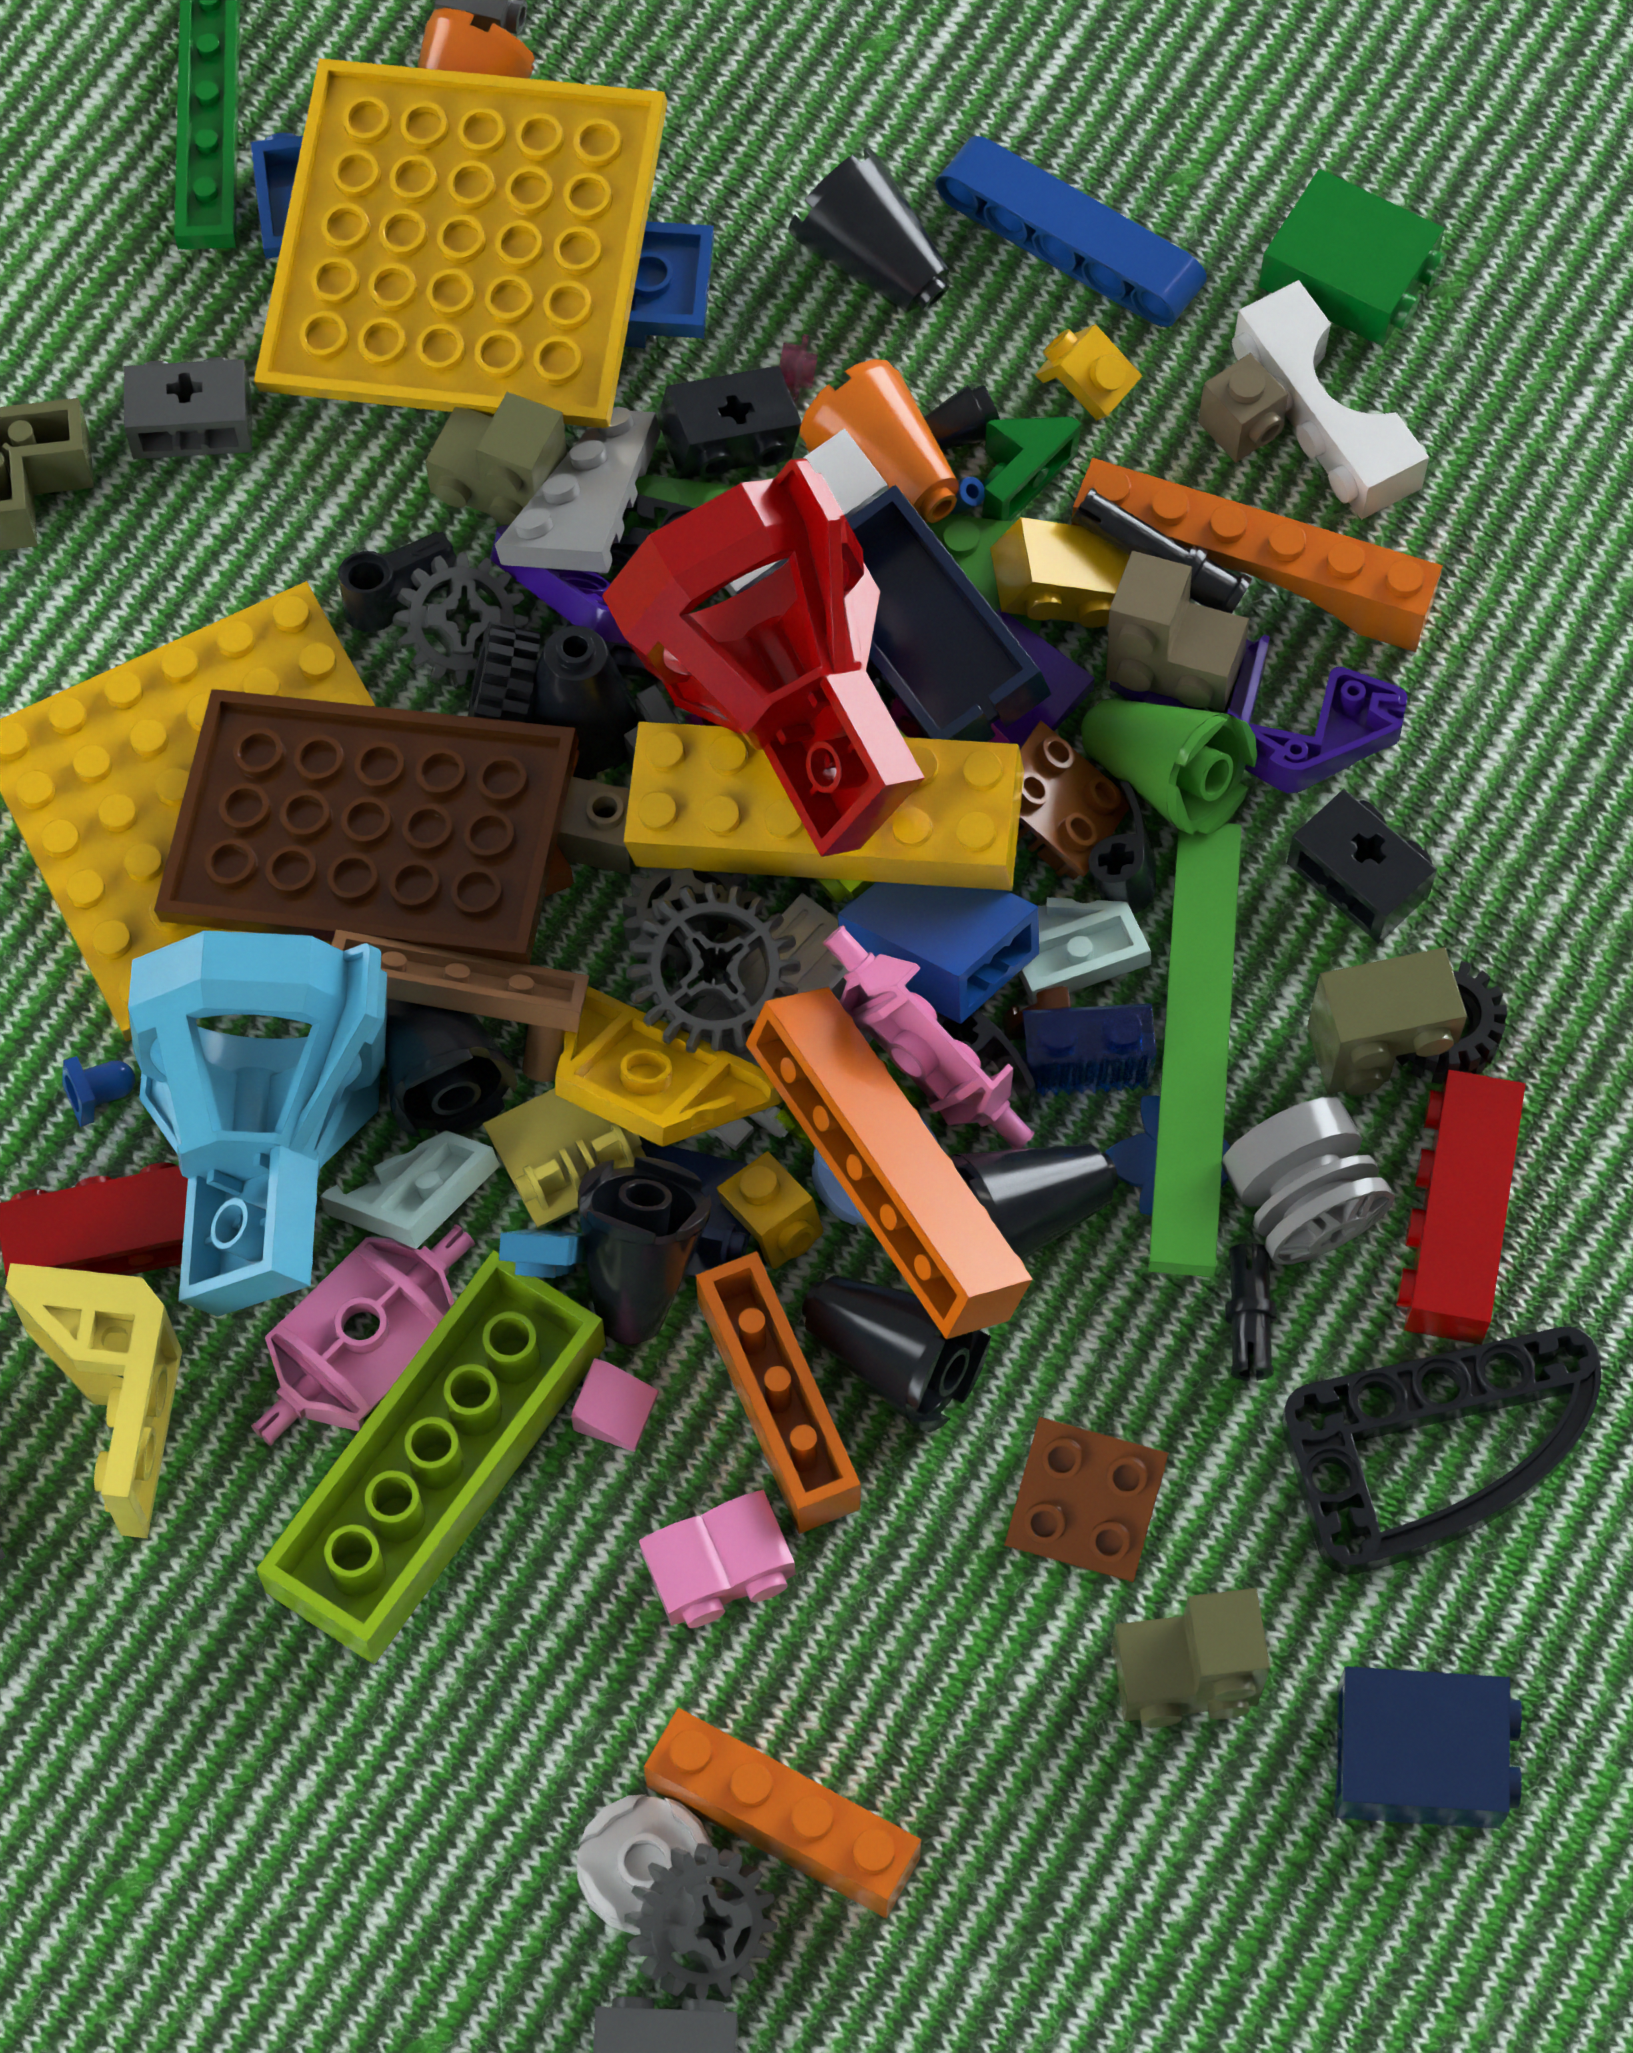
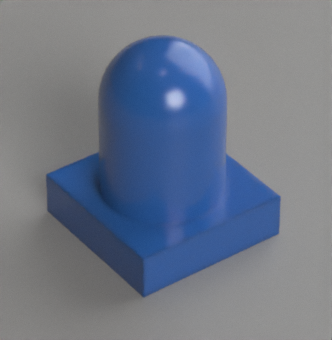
[62,1056,135,1127]

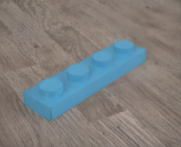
[499,1229,587,1278]

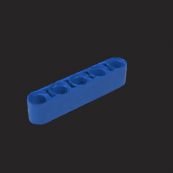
[935,136,1207,327]

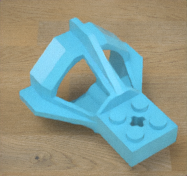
[128,930,387,1317]

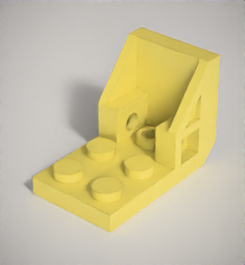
[5,1263,182,1538]

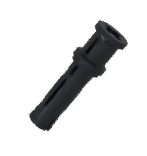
[1071,487,1252,614]

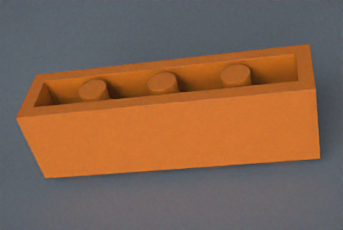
[696,1251,861,1534]
[644,1707,921,1919]

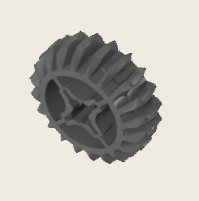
[626,883,801,1053]

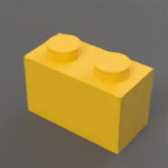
[990,517,1129,628]

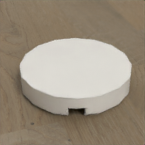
[577,1795,713,1935]

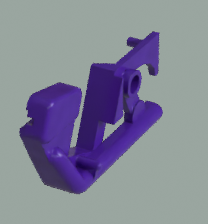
[1109,634,1408,793]

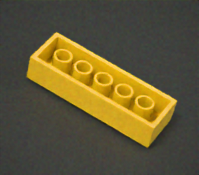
[623,722,1024,891]

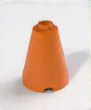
[417,8,535,79]
[800,359,959,523]

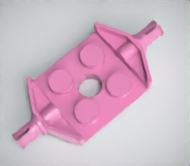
[823,925,1035,1150]
[251,1224,475,1446]

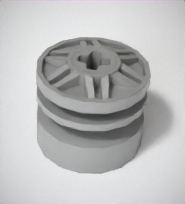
[1222,1097,1395,1265]

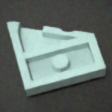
[1018,897,1151,1004]
[320,1131,500,1249]

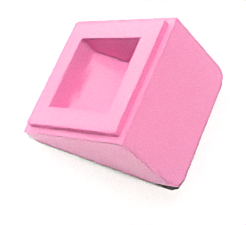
[571,1358,659,1452]

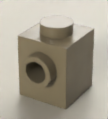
[1198,353,1289,463]
[556,776,634,875]

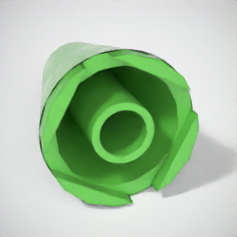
[1081,698,1257,835]

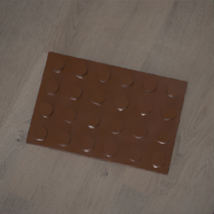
[154,689,579,965]

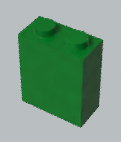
[1258,168,1446,347]

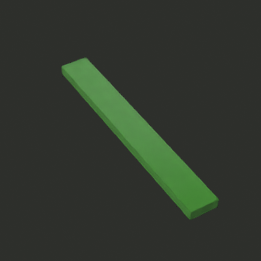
[1148,823,1242,1278]

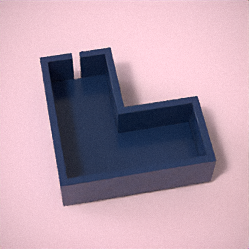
[847,484,1052,742]

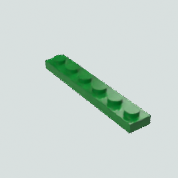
[174,0,240,250]

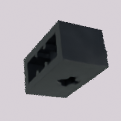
[658,365,802,479]
[1287,789,1437,944]

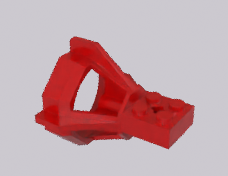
[602,458,925,857]

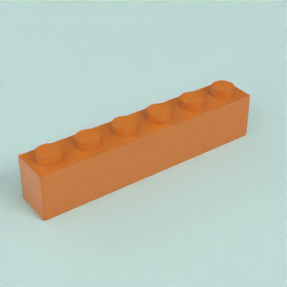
[745,987,1033,1339]

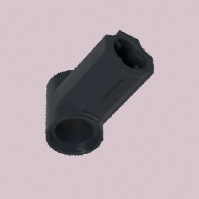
[338,532,456,632]

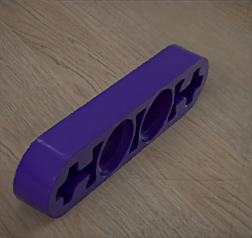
[490,525,628,643]

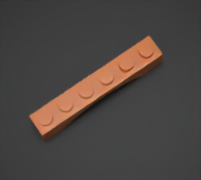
[1071,458,1443,652]

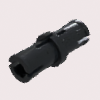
[1225,1243,1277,1381]

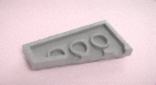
[495,407,661,573]

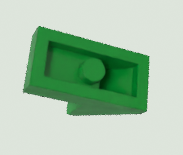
[982,417,1081,522]

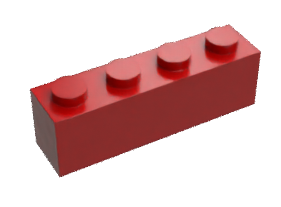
[1396,1070,1526,1345]
[0,1162,188,1278]

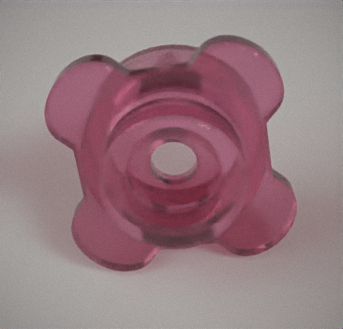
[779,334,818,405]

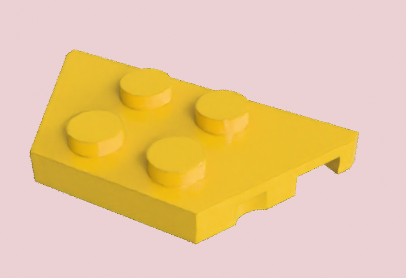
[555,986,783,1147]

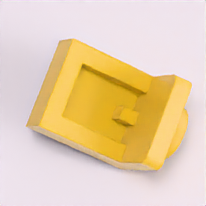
[1035,324,1142,421]
[716,1151,824,1269]

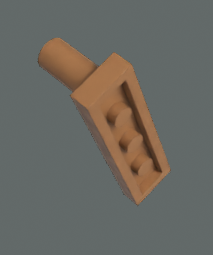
[331,929,589,1082]

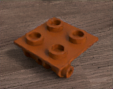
[1017,720,1129,880]
[1005,1416,1169,1582]

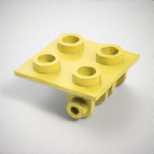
[482,1088,646,1230]

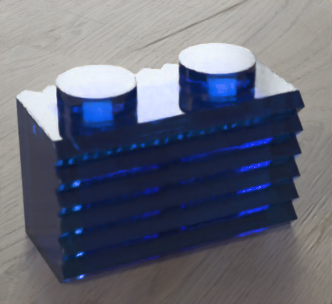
[1020,1003,1157,1096]

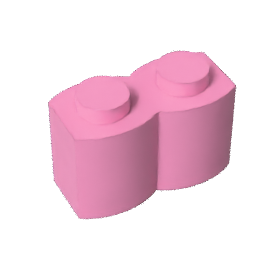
[639,1490,796,1628]

